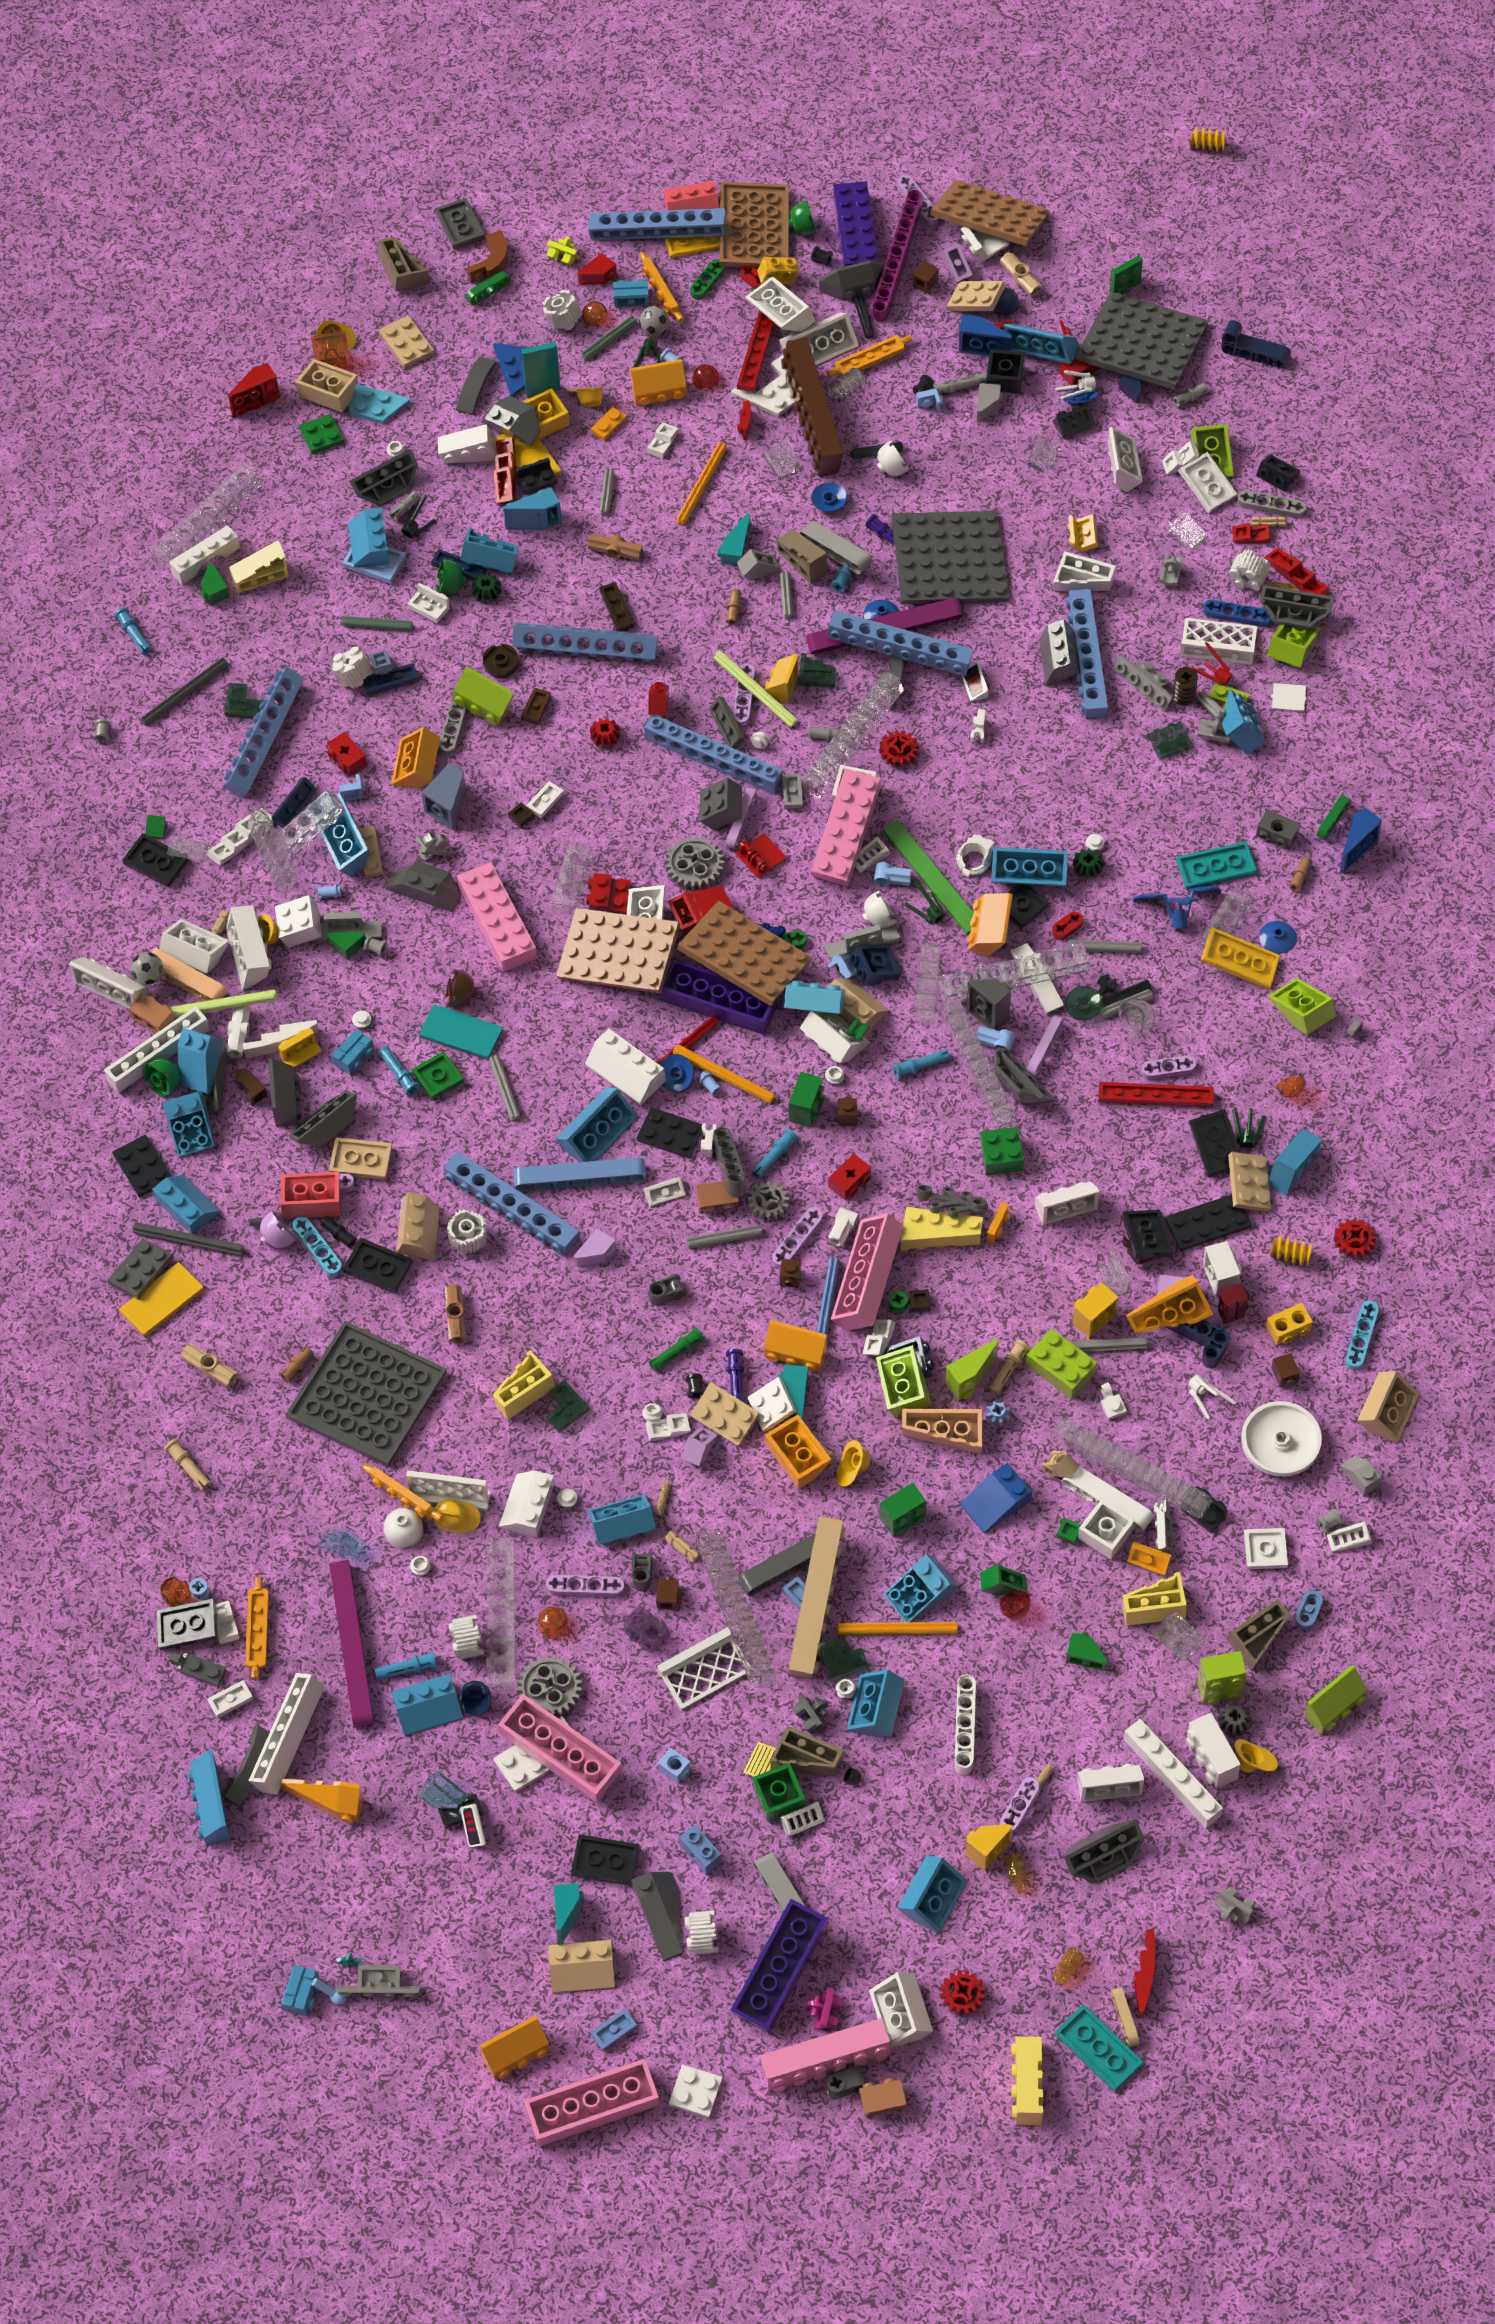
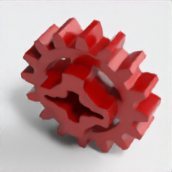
[879,730,919,767]
[1333,1218,1376,1259]
[940,1970,986,2016]

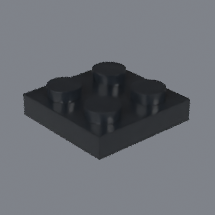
[1007,884,1049,929]

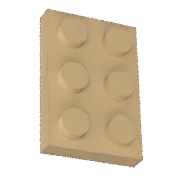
[946,281,1006,311]
[378,315,434,368]
[329,1137,392,1180]
[1228,1152,1271,1212]
[690,1382,761,1447]

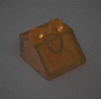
[311,331,351,370]

